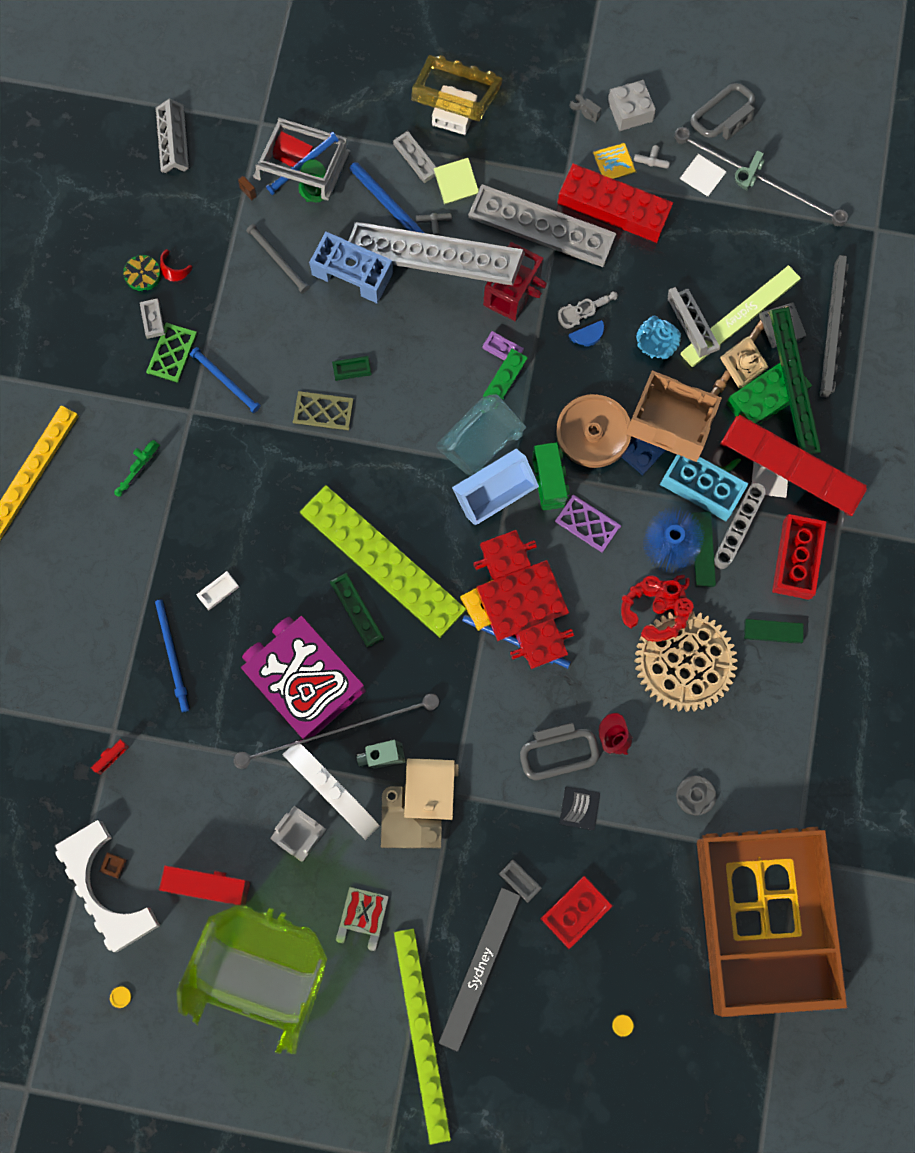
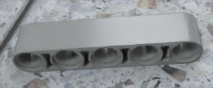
[714,483,766,569]

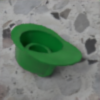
[298,160,326,202]

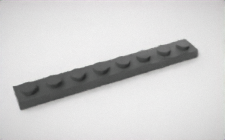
[820,255,849,398]

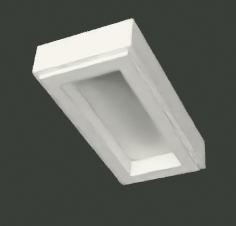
[196,571,239,610]

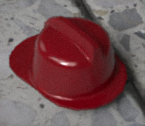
[598,713,632,755]

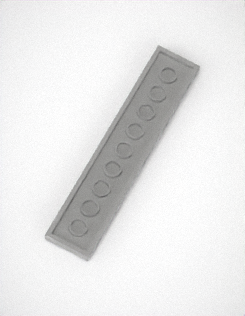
[348,222,525,286]

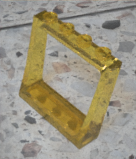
[412,55,502,121]

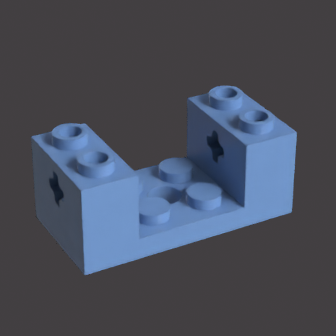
[309,232,393,304]

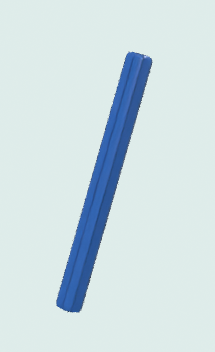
[349,162,424,233]

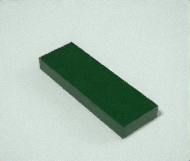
[744,619,804,644]

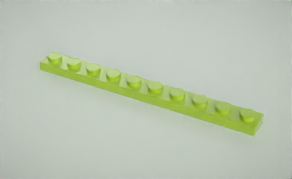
[394,929,451,1144]

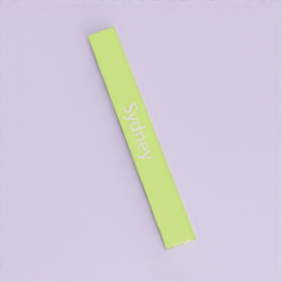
[680,265,801,367]

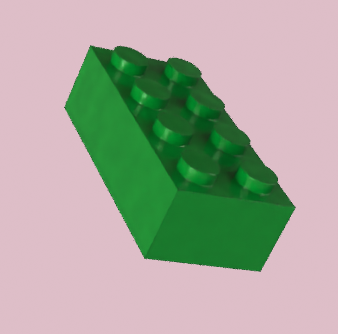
[726,363,812,425]

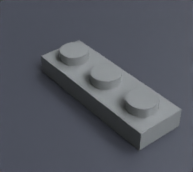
[393,131,436,183]

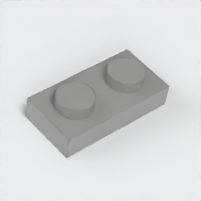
[140,298,165,339]

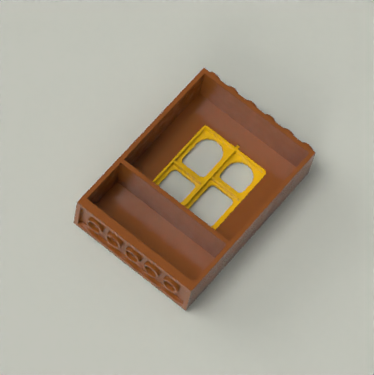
[697,827,847,1017]

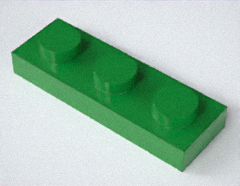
[483,349,528,406]

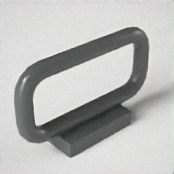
[691,83,756,141]
[520,723,599,780]

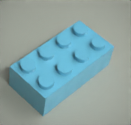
[660,454,748,521]

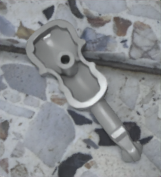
[558,291,618,329]

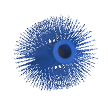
[643,507,703,573]

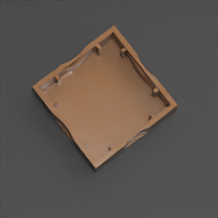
[626,371,722,462]

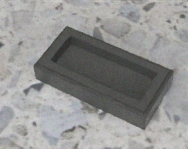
[499,860,541,903]

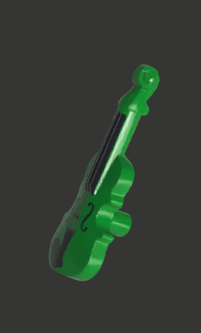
[114,440,161,497]

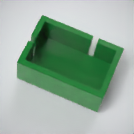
[532,442,570,511]

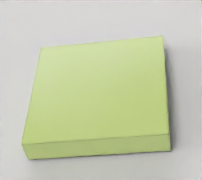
[434,158,479,204]

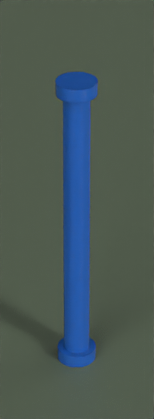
[266,132,339,195]
[190,347,261,413]

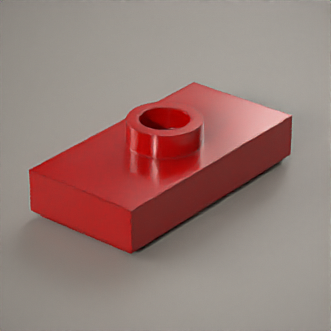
[91,739,129,775]

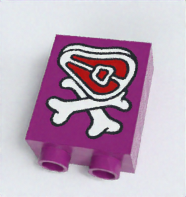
[241,616,365,743]

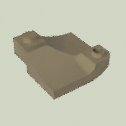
[381,786,441,849]

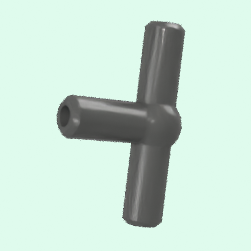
[416,213,452,235]

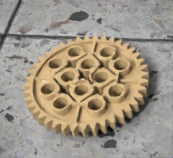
[635,611,737,712]

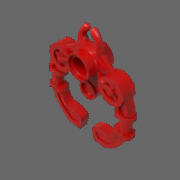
[621,575,694,642]

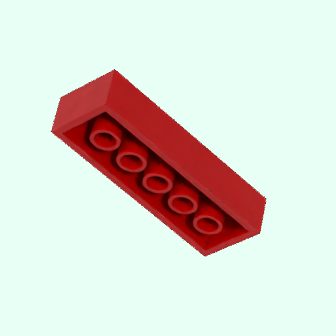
[557,164,673,243]

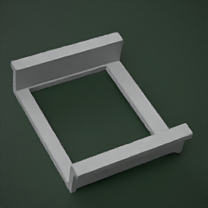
[253,118,350,201]

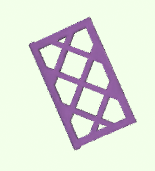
[555,494,621,552]

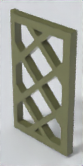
[293,391,353,430]

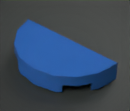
[569,320,604,347]

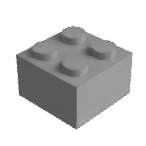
[608,80,655,131]

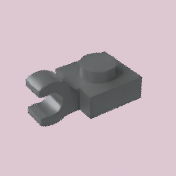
[570,94,602,123]

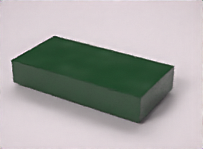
[332,356,372,381]

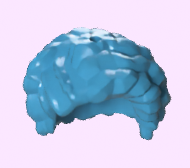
[636,316,681,359]

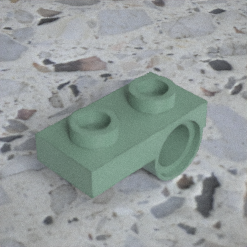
[735,151,765,190]

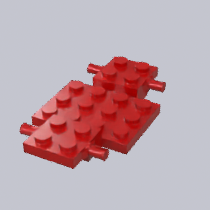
[473,530,574,669]

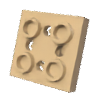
[720,336,768,388]

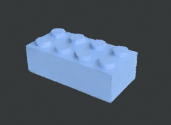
[452,449,539,525]

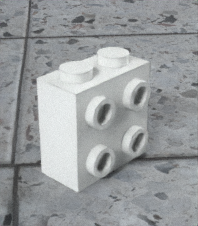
[432,85,477,135]

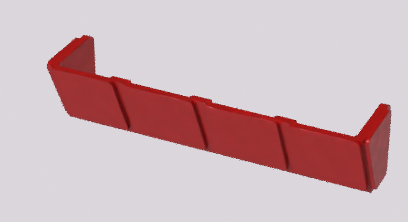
[720,415,867,516]

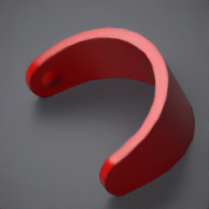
[160,250,192,281]

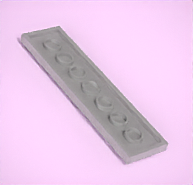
[468,184,616,267]

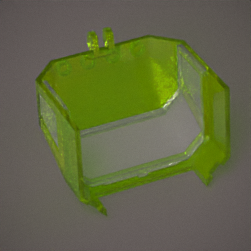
[177,905,327,1054]

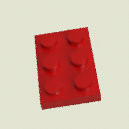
[541,876,612,949]

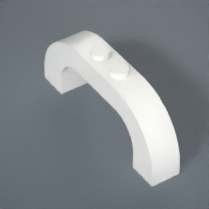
[282,741,379,840]

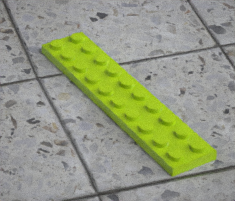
[300,485,466,638]

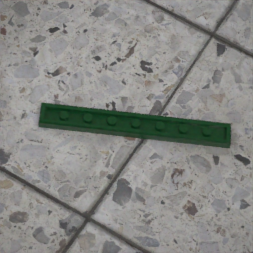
[769,307,821,455]

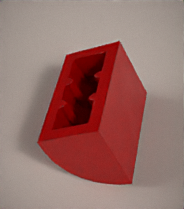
[273,131,313,171]

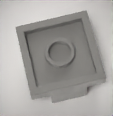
[270,806,327,862]

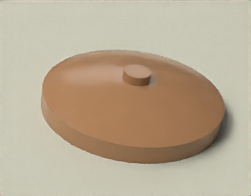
[556,395,631,468]

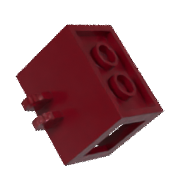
[483,242,547,322]

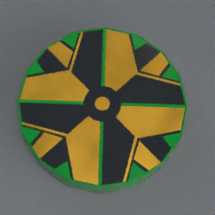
[123,255,161,291]

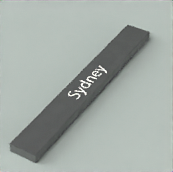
[439,888,520,1052]

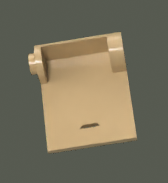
[404,758,458,820]

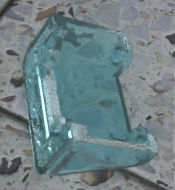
[436,394,526,477]

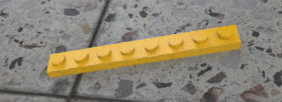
[0,405,79,540]

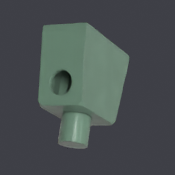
[357,740,406,768]

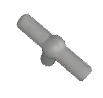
[634,145,670,169]

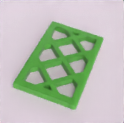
[146,323,197,382]

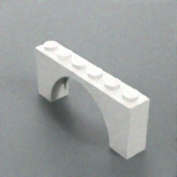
[55,820,160,952]

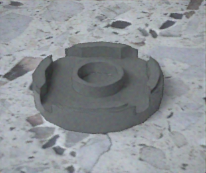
[676,776,716,816]

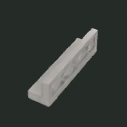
[156,99,189,173]
[668,287,720,358]

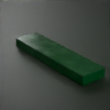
[691,512,716,587]
[330,573,384,648]

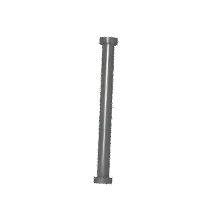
[247,224,309,293]

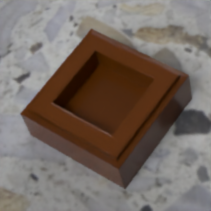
[238,176,256,200]
[100,852,127,879]

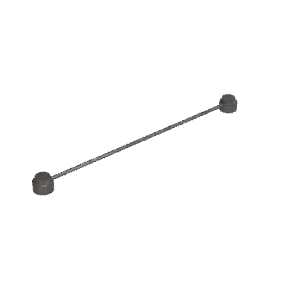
[675,127,848,226]
[234,694,439,769]

